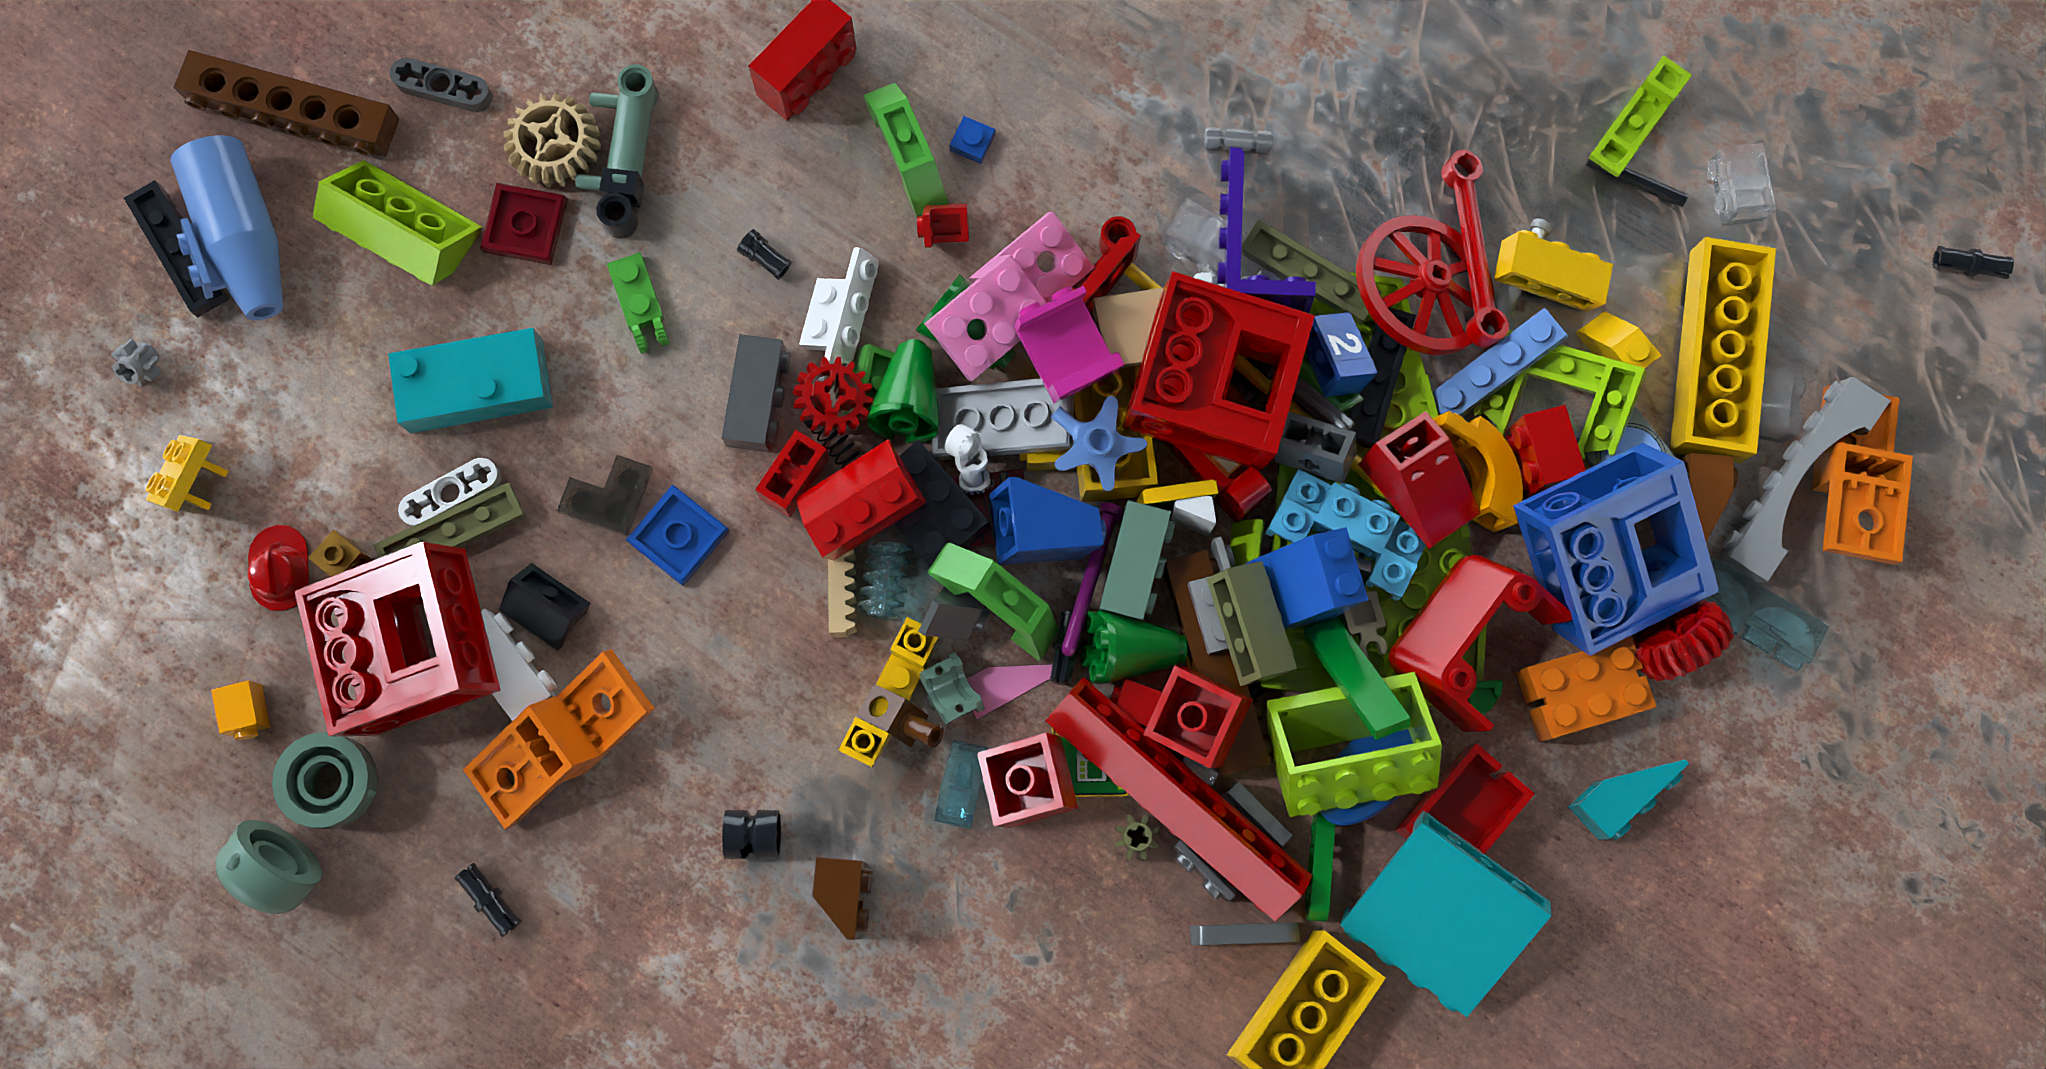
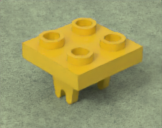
[146,435,229,512]

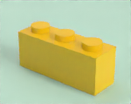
[1494,230,1613,312]

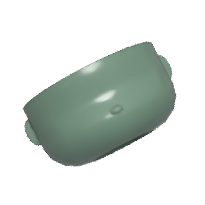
[272,732,378,829]
[215,820,322,914]

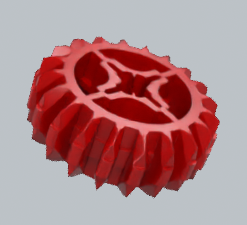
[1633,600,1734,681]

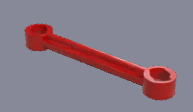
[1441,150,1509,349]

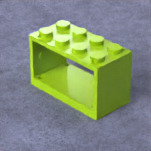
[1267,672,1442,817]

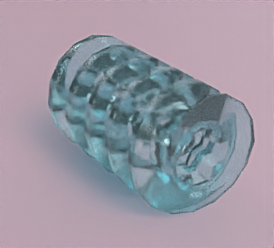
[857,542,914,622]

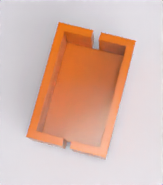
[1515,636,1657,742]

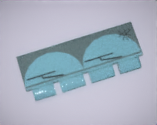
[1703,555,1830,672]

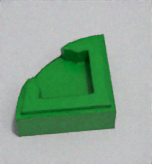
[1467,680,1503,715]

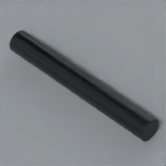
[1585,158,1689,207]

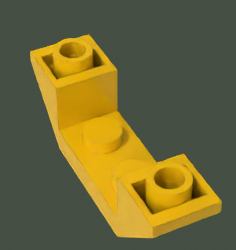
[838,617,939,767]

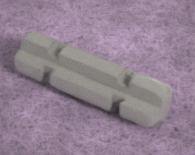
[1204,127,1273,153]

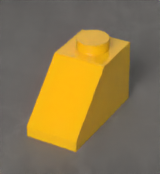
[1576,311,1662,369]

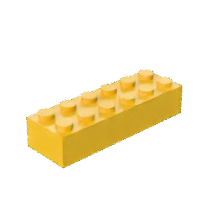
[1670,237,1776,464]

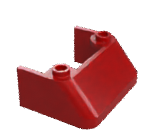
[1389,555,1572,732]

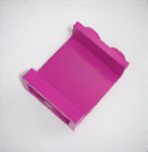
[1013,286,1125,404]

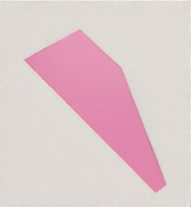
[967,664,1053,719]

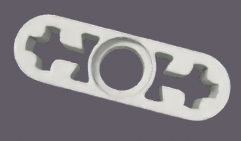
[398,458,501,527]

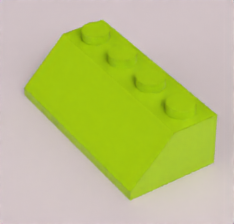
[312,160,482,286]

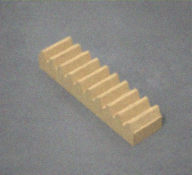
[828,549,857,638]

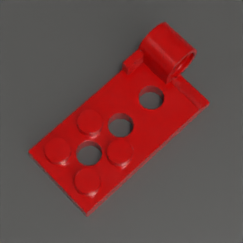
[1072,216,1141,315]

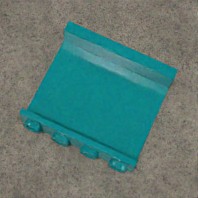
[1340,810,1552,1017]

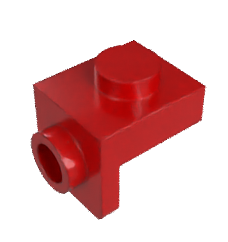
[917,204,970,248]

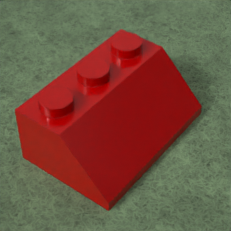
[796,439,927,561]

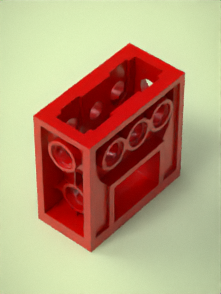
[1122,271,1315,471]
[295,542,501,736]

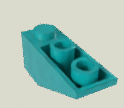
[1568,759,1689,840]

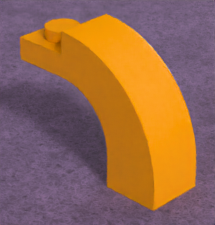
[1433,411,1523,533]

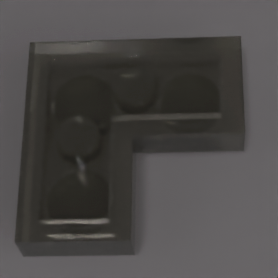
[556,455,653,536]

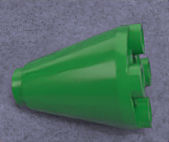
[1080,610,1187,685]

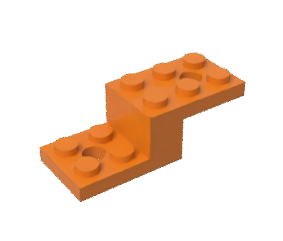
[1812,385,1913,565]
[463,649,655,830]

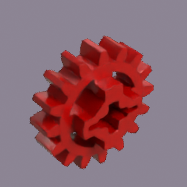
[792,356,873,436]

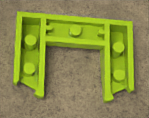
[1473,330,1646,461]

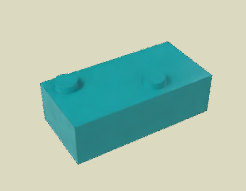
[388,328,553,434]

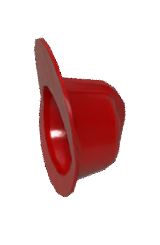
[247,525,309,611]

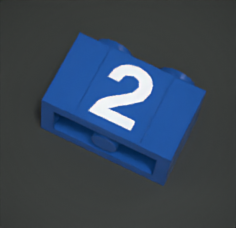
[1305,312,1378,397]

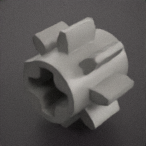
[111,339,161,387]

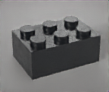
[893,439,992,567]

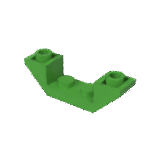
[863,83,949,218]
[927,543,1059,661]

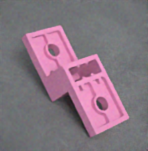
[924,211,1094,381]

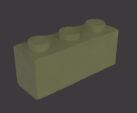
[1206,561,1297,686]

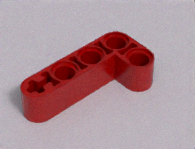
[1161,440,1272,523]

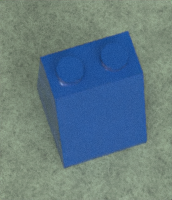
[989,477,1106,565]
[1246,527,1368,630]

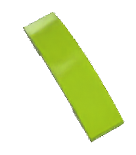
[1588,55,1692,177]

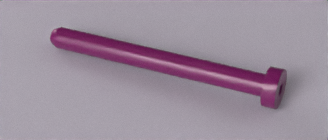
[1062,502,1124,656]

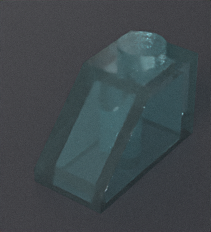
[934,740,990,829]

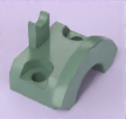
[919,652,985,725]

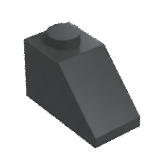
[918,587,991,640]

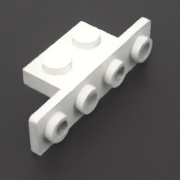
[799,247,879,389]

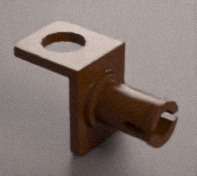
[857,685,944,748]

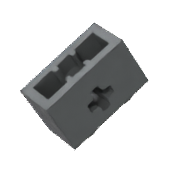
[1274,412,1357,484]

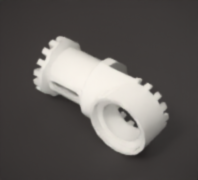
[945,424,991,495]

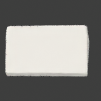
[1169,495,1216,536]

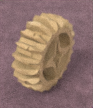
[504,92,601,188]

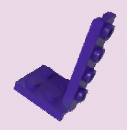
[1217,147,1316,313]

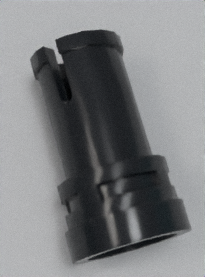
[737,229,792,280]

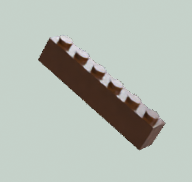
[1163,550,1273,778]

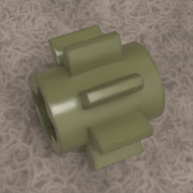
[1114,815,1159,860]

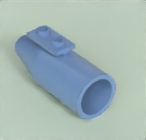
[170,135,283,320]

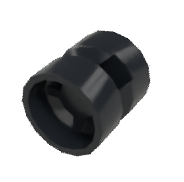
[722,810,781,859]

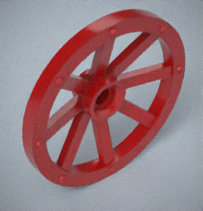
[1356,215,1495,355]

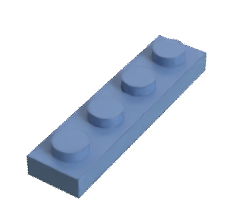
[1432,308,1568,417]

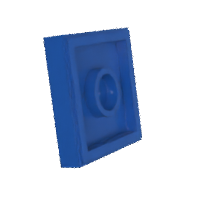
[626,484,730,586]

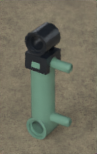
[575,64,658,239]

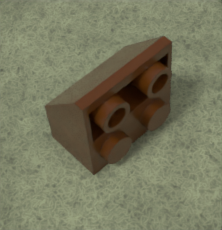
[812,857,873,940]

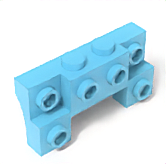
[1265,469,1426,601]

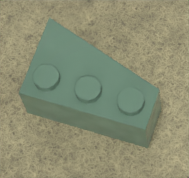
[1099,500,1176,621]

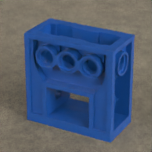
[1513,443,1719,656]

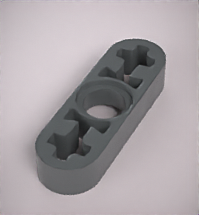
[390,58,492,112]
[1190,922,1300,945]

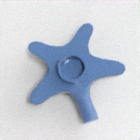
[1051,396,1147,491]

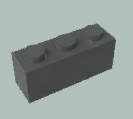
[721,334,790,453]

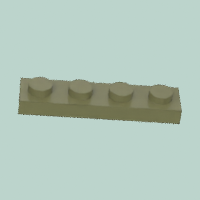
[1241,220,1381,325]
[373,482,526,558]

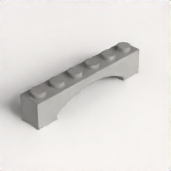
[1719,376,1891,583]

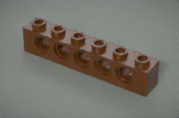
[173,50,400,157]

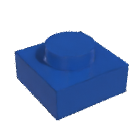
[949,116,995,164]

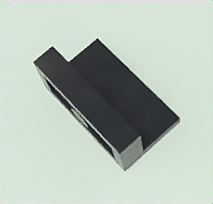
[499,563,591,651]

